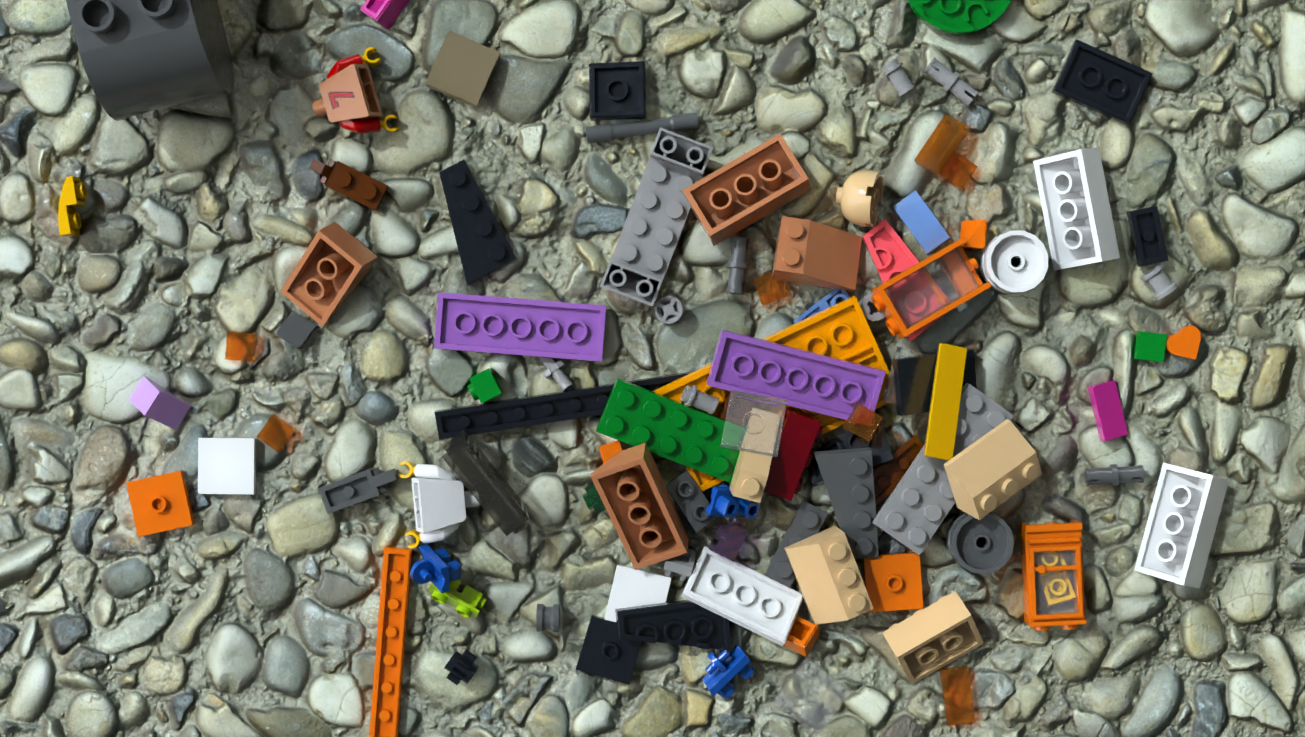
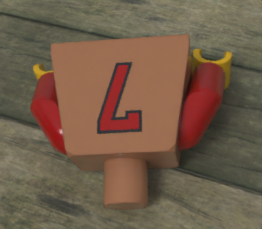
[312,47,399,134]

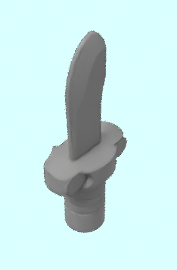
[539,357,573,391]

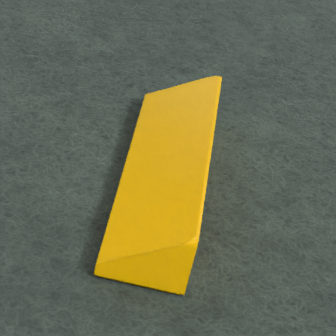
[924,343,967,461]

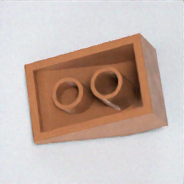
[772,216,862,292]
[280,222,378,327]

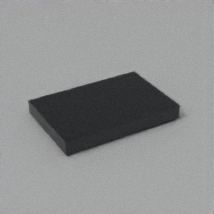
[1051,39,1153,126]
[893,349,977,416]

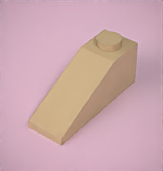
[729,408,780,503]

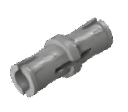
[923,57,979,106]

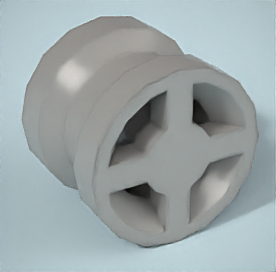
[859,293,885,321]
[655,296,683,324]

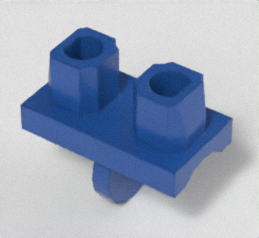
[705,485,760,519]
[410,544,461,593]
[702,644,755,699]

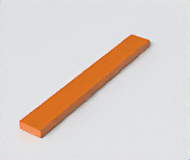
[369,546,413,737]

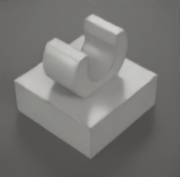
[663,549,696,581]

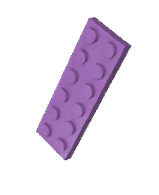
[434,292,607,362]
[707,329,886,426]

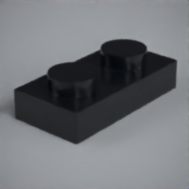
[1127,206,1168,267]

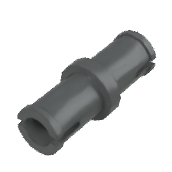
[726,237,750,295]
[1084,464,1144,487]

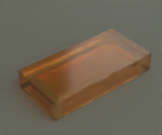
[914,114,970,176]
[939,665,975,726]

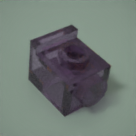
[708,517,749,562]

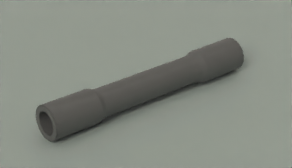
[585,112,699,143]

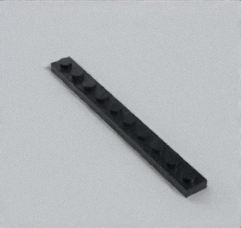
[435,371,694,440]

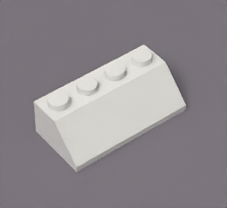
[1033,147,1120,271]
[1134,463,1229,589]

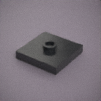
[589,61,647,121]
[576,614,642,685]

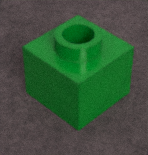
[468,368,504,404]

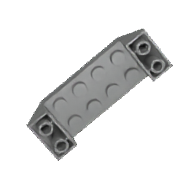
[600,127,713,307]

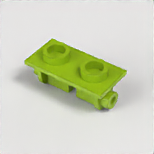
[427,580,487,619]

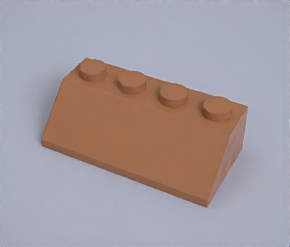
[682,134,811,246]
[590,443,689,570]

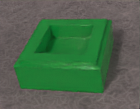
[1133,331,1167,362]

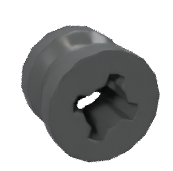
[536,604,560,632]

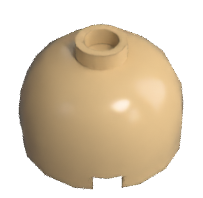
[836,170,883,228]

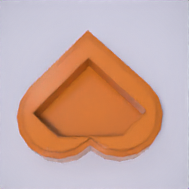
[1165,326,1201,360]

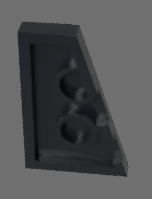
[808,408,894,487]

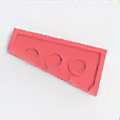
[862,219,950,342]

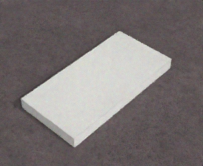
[681,546,803,646]

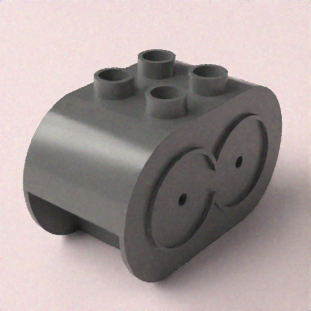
[66,0,234,121]

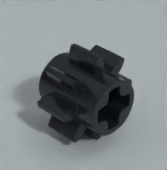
[444,650,479,685]

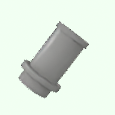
[883,59,915,96]
[680,385,719,415]

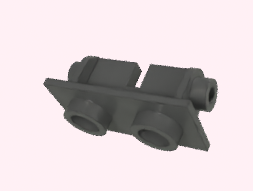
[665,471,718,533]

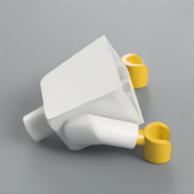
[399,461,480,548]

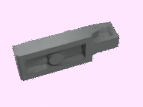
[318,467,399,514]

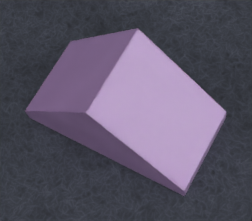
[129,376,192,430]

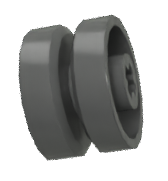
[945,511,1014,574]

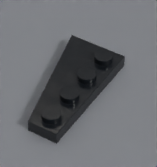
[615,600,732,652]

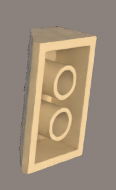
[944,419,1042,520]
[784,526,874,625]
[882,591,984,685]

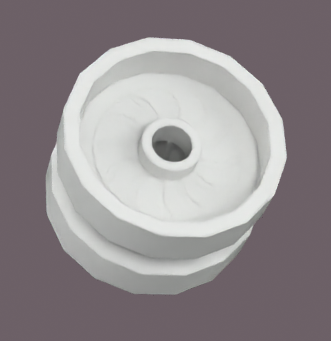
[980,231,1048,294]

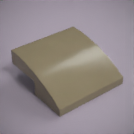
[425,31,501,108]

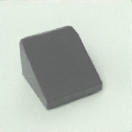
[275,311,317,349]

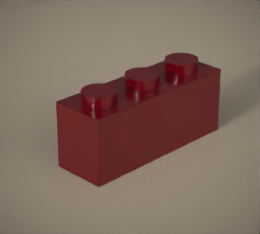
[764,406,823,501]

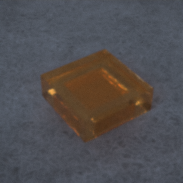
[938,151,978,190]
[752,272,789,306]
[225,331,257,362]
[843,402,883,442]
[257,414,297,453]

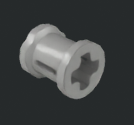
[1140,263,1178,301]

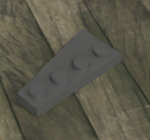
[814,447,879,559]

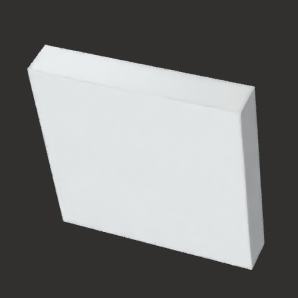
[198,437,256,494]
[604,564,671,622]

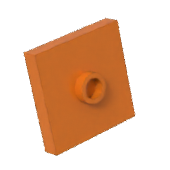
[126,470,195,537]
[863,552,923,612]

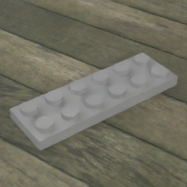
[872,383,1014,556]

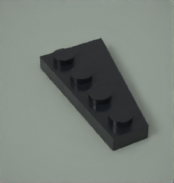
[439,159,517,285]

